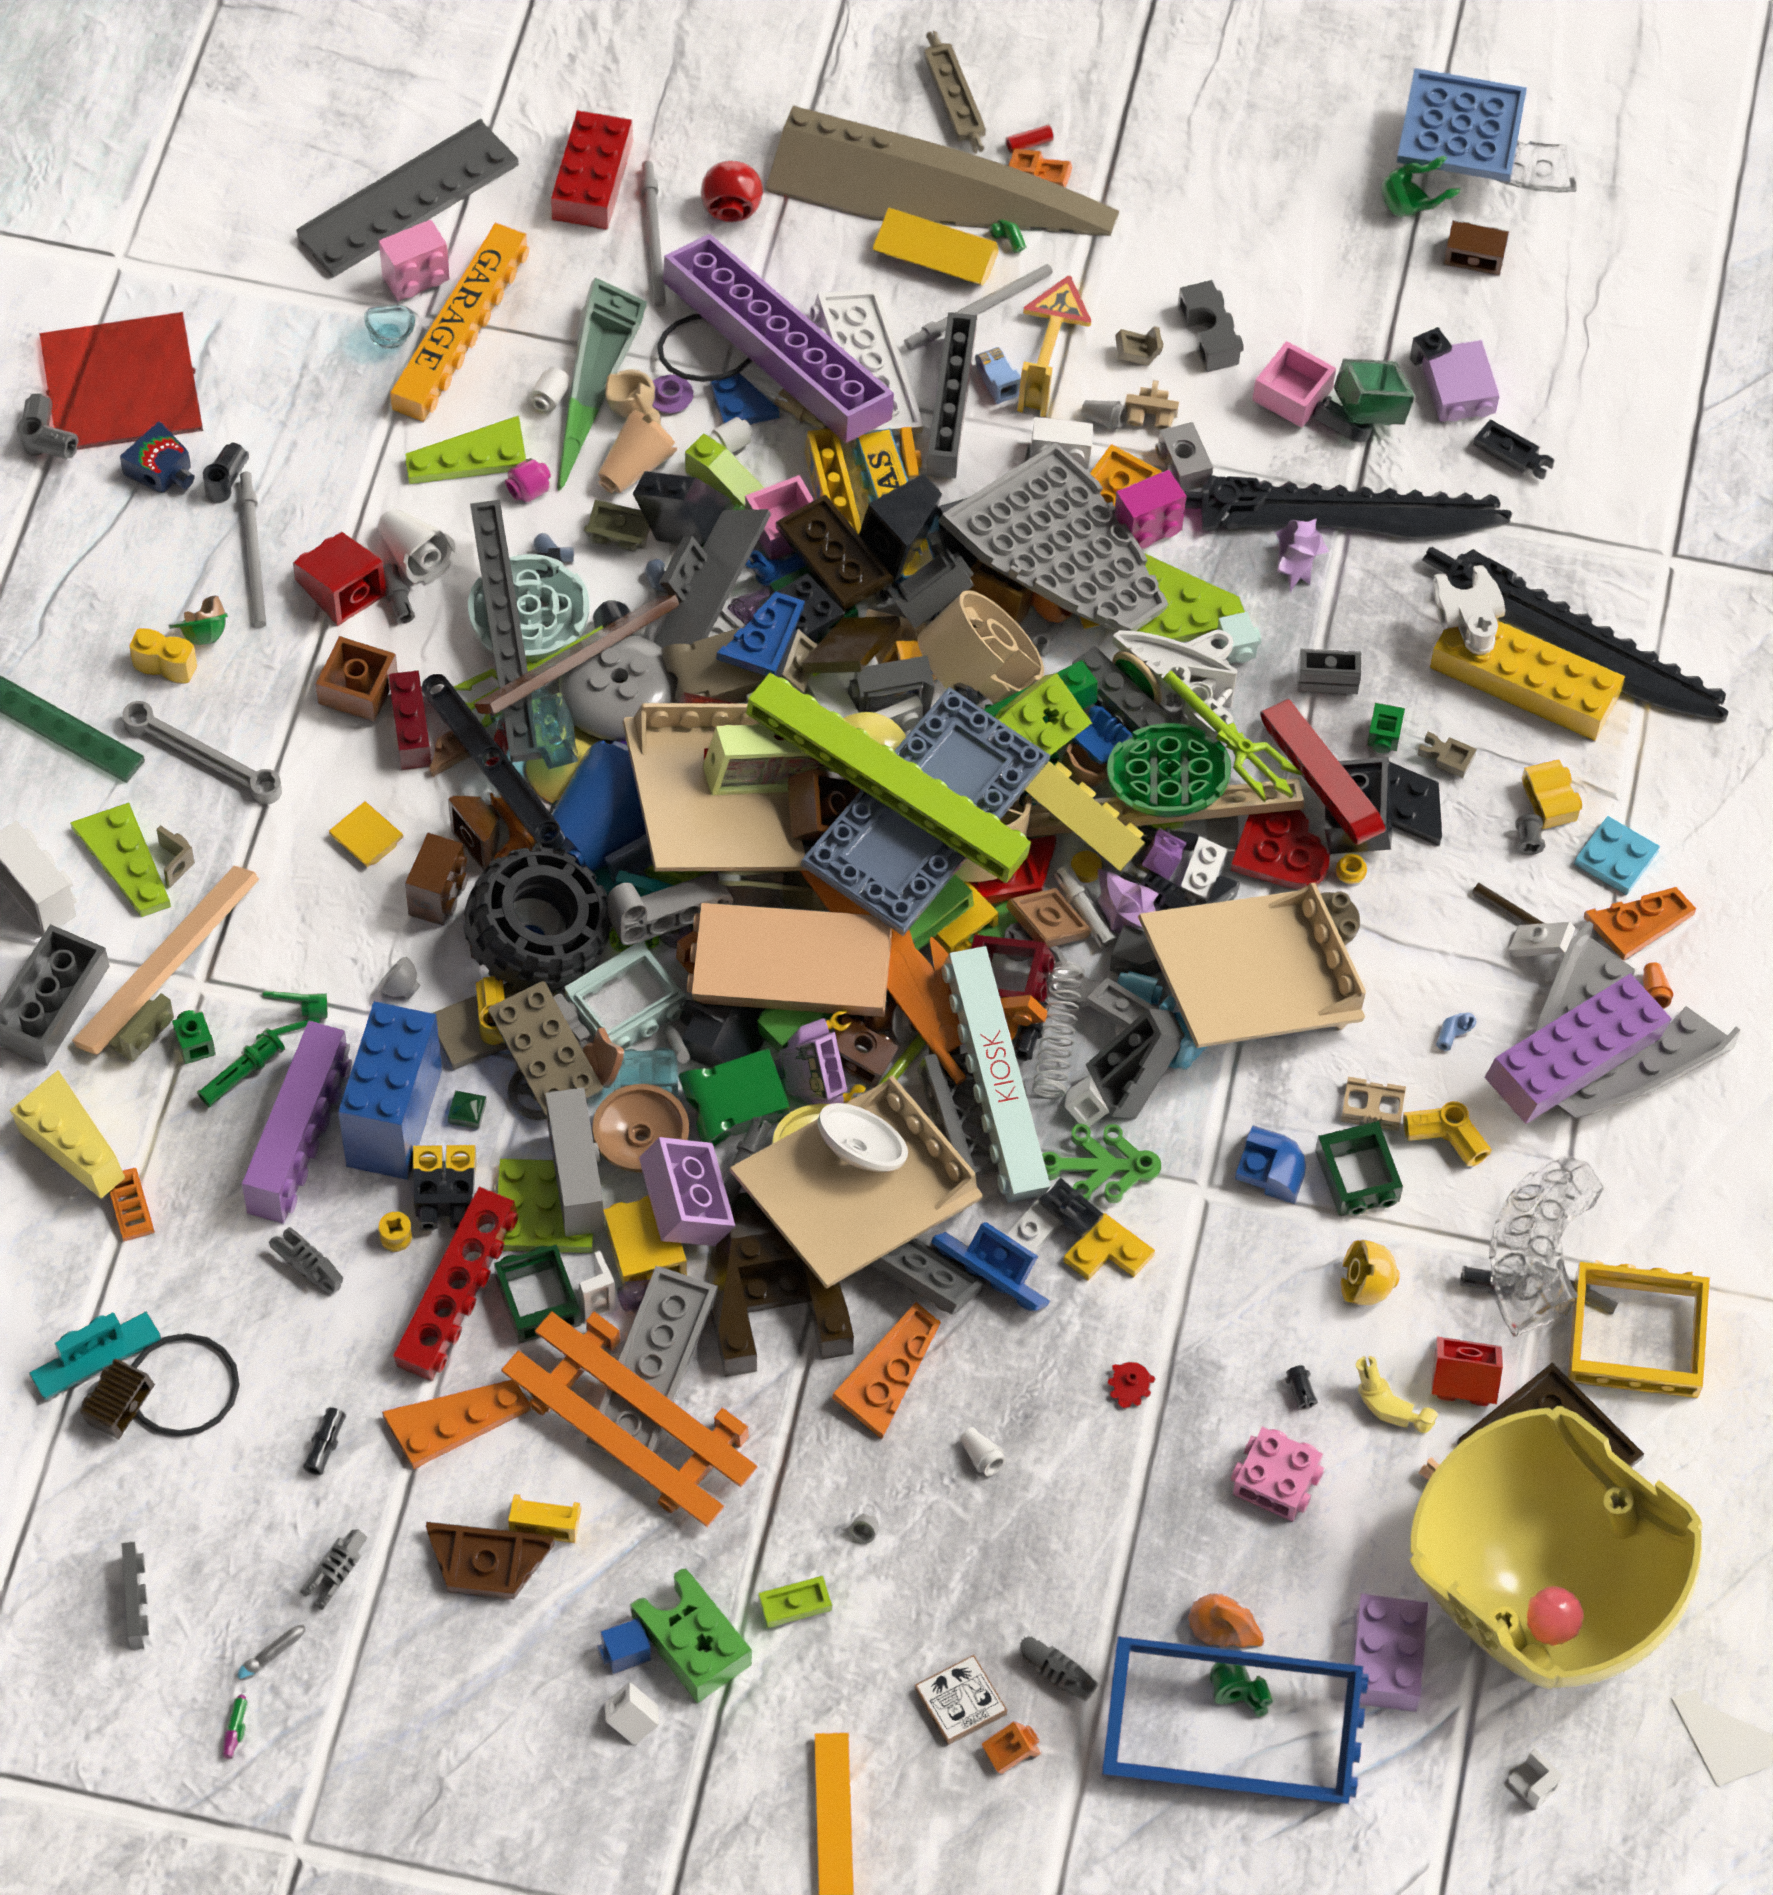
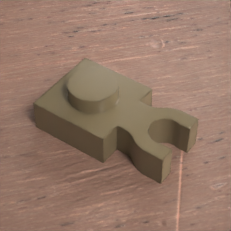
[1417,732,1477,778]

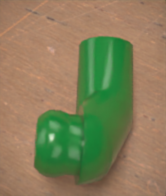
[990,219,1027,253]

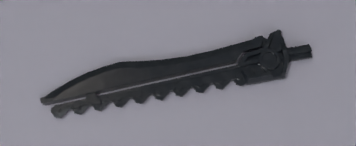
[1184,475,1512,539]
[1422,546,1729,722]

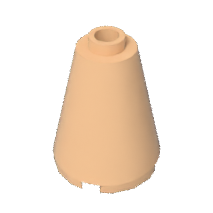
[598,410,678,494]

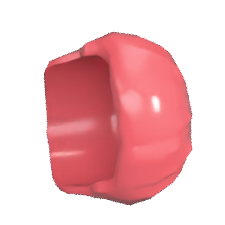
[1527,1586,1584,1646]

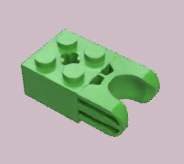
[630,1568,752,1703]

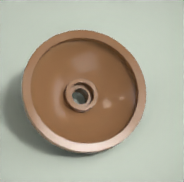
[593,1084,689,1173]

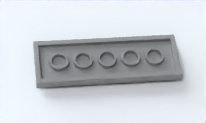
[586,1265,718,1455]

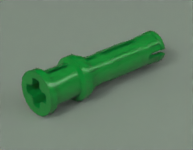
[197,1028,285,1107]

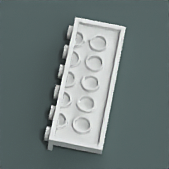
[810,289,925,445]

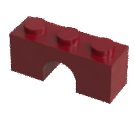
[388,670,432,770]

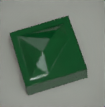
[448,1090,487,1129]

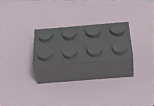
[0,924,110,1066]

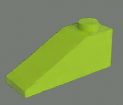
[685,433,764,509]

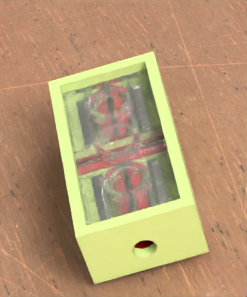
[703,724,836,795]

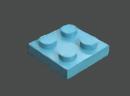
[1574,815,1660,895]

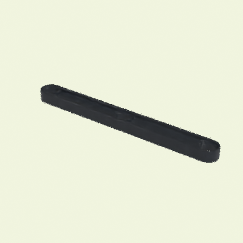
[421,673,565,852]

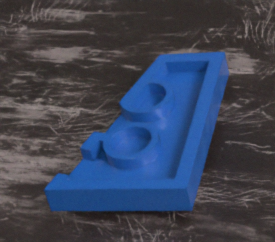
[716,592,805,676]

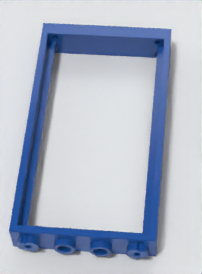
[1102,1636,1369,1804]

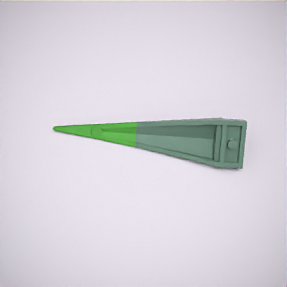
[557,277,647,491]

